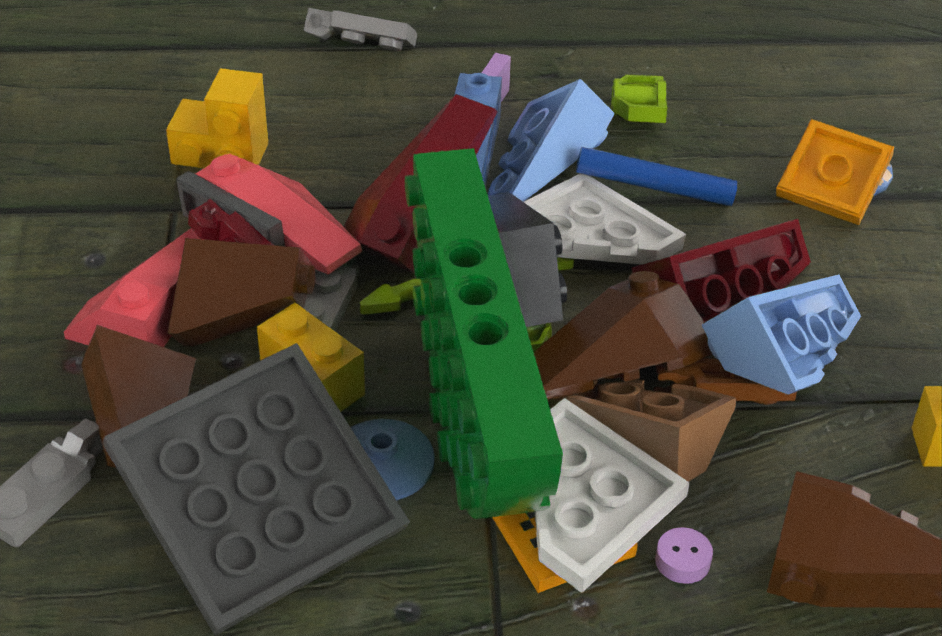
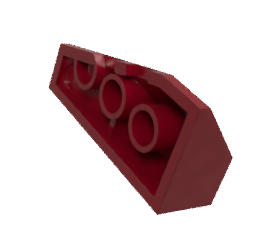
[344,94,498,274]
[631,219,811,323]

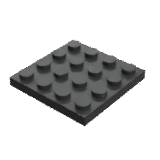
[103,343,410,636]

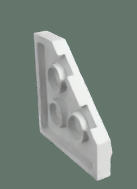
[524,174,686,264]
[535,398,689,593]

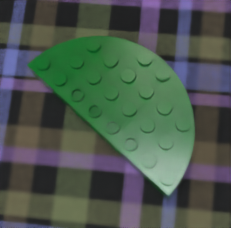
[405,148,563,519]

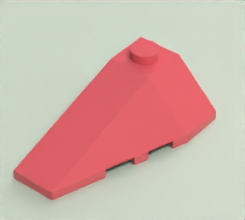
[195,153,362,275]
[64,228,204,347]

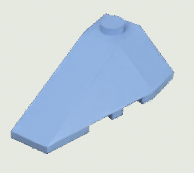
[487,79,615,202]
[702,274,861,395]

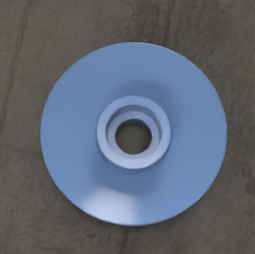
[350,419,434,500]

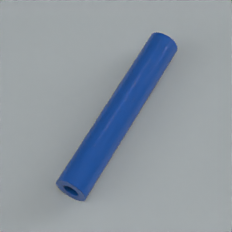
[576,147,737,206]

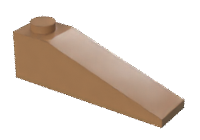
[548,379,736,482]

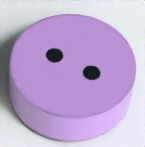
[655,527,713,584]

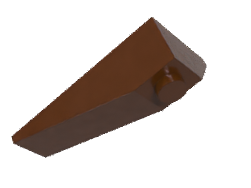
[534,271,712,401]
[767,471,942,608]

